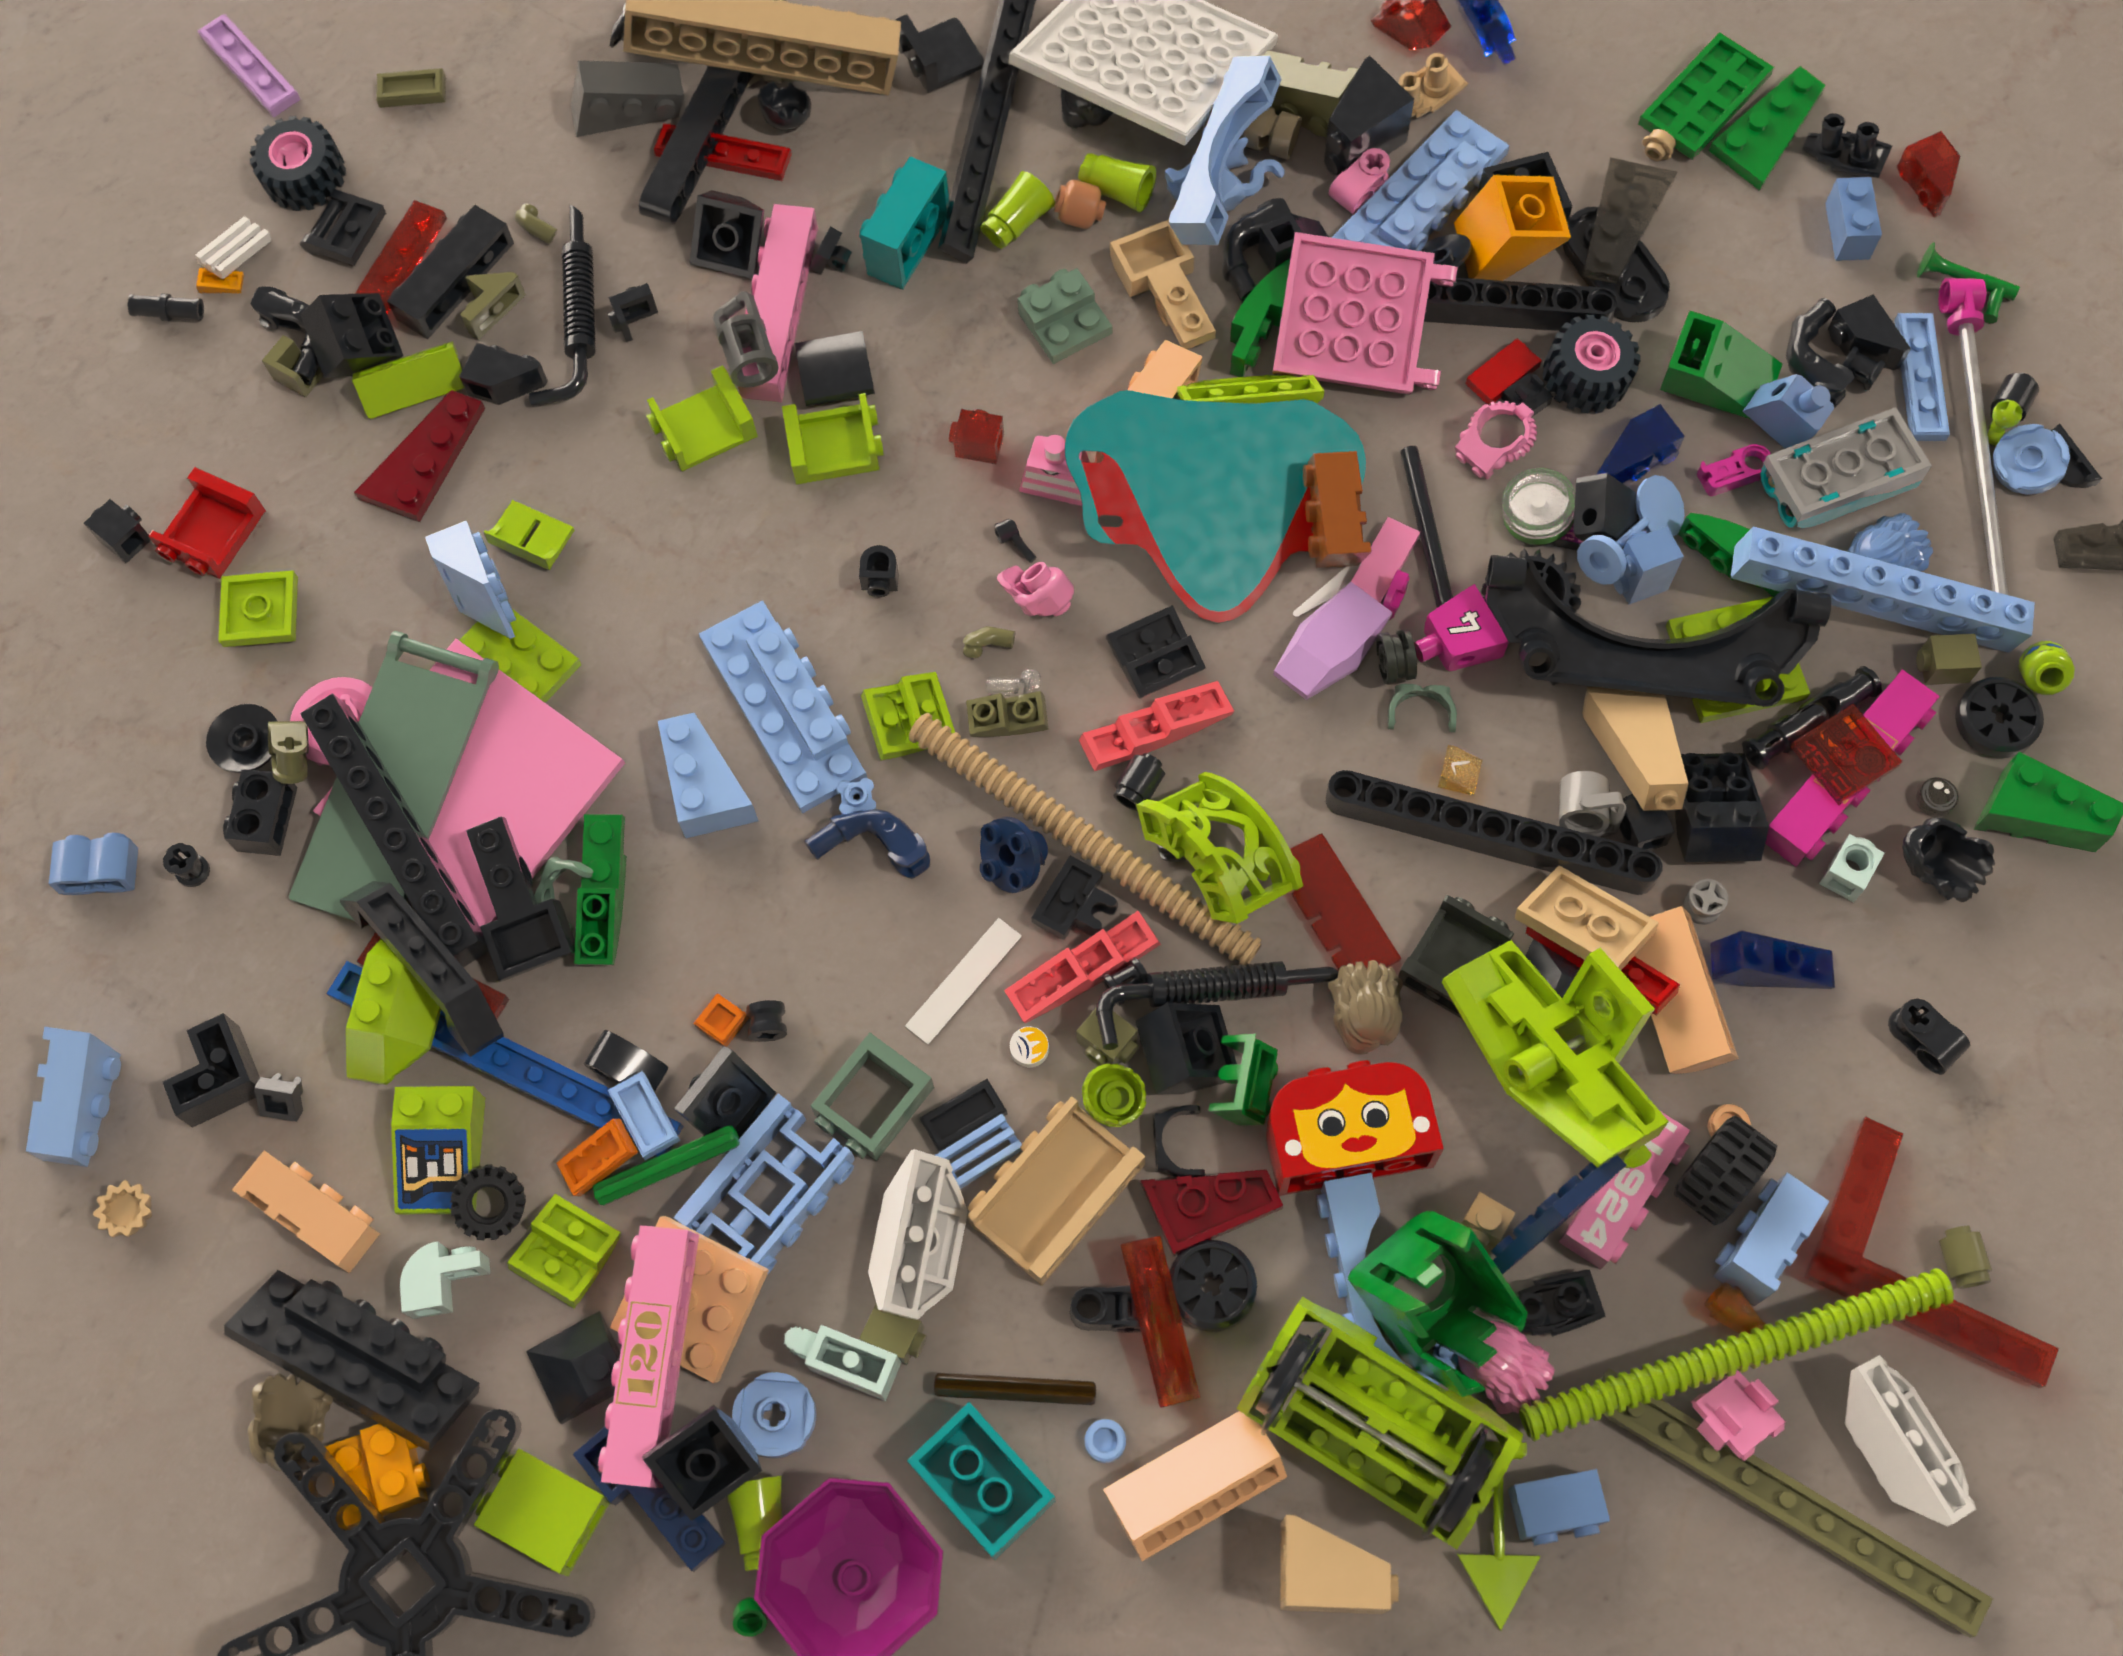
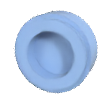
[1085,1419,1126,1463]

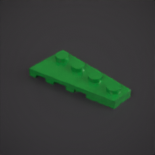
[1708,66,1826,191]

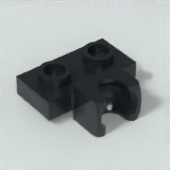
[1031,855,1118,940]

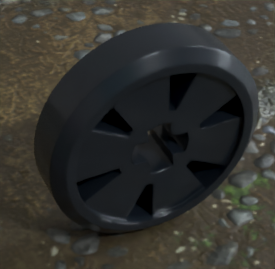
[1955,677,2044,758]
[1167,1240,1257,1332]

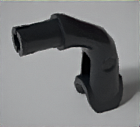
[1222,198,1291,303]
[251,286,320,386]
[1786,298,1854,408]

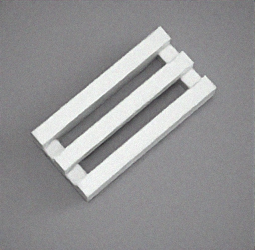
[195,216,272,279]

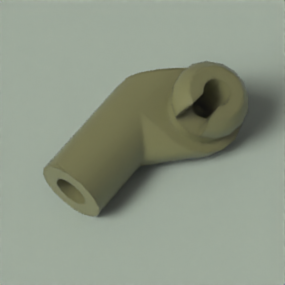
[515,203,557,244]
[962,626,1015,658]

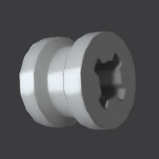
[1683,879,1728,925]

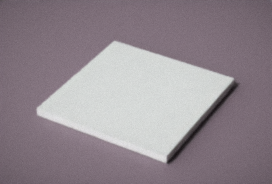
[1008,0,1278,146]

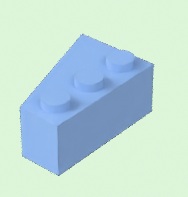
[658,713,759,838]
[26,1027,121,1167]
[1713,1172,1830,1306]

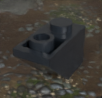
[1258,214,1329,271]
[459,343,548,405]

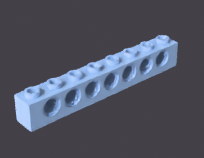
[1731,526,2035,653]

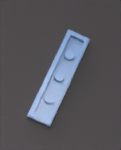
[1894,313,1950,441]

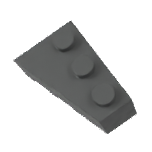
[571,60,684,137]

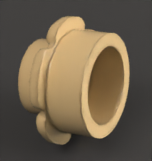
[1642,129,1676,161]

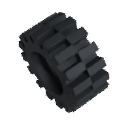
[450,1164,526,1241]

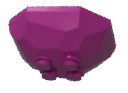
[754,1478,944,1656]

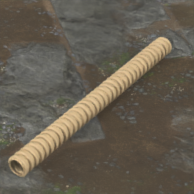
[909,713,1262,966]

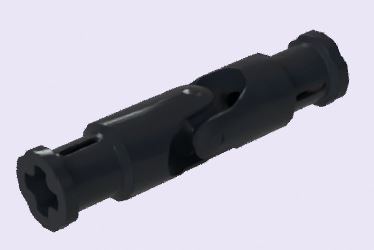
[1742,666,1882,769]

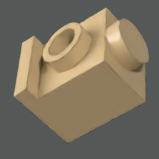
[1461,1192,1515,1256]

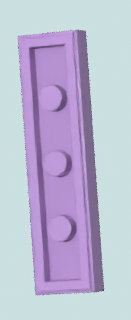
[198,13,301,117]

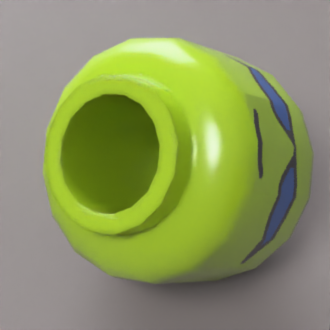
[2019,641,2075,695]

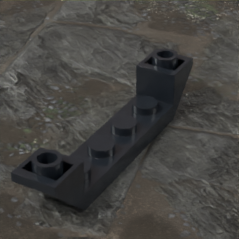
[340,881,504,1057]

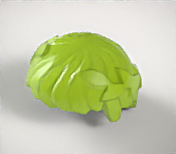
[1082,1063,1146,1127]

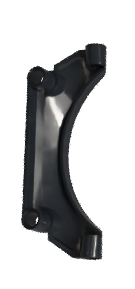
[1485,555,1831,707]

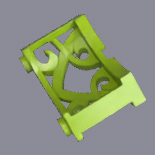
[1136,772,1303,924]

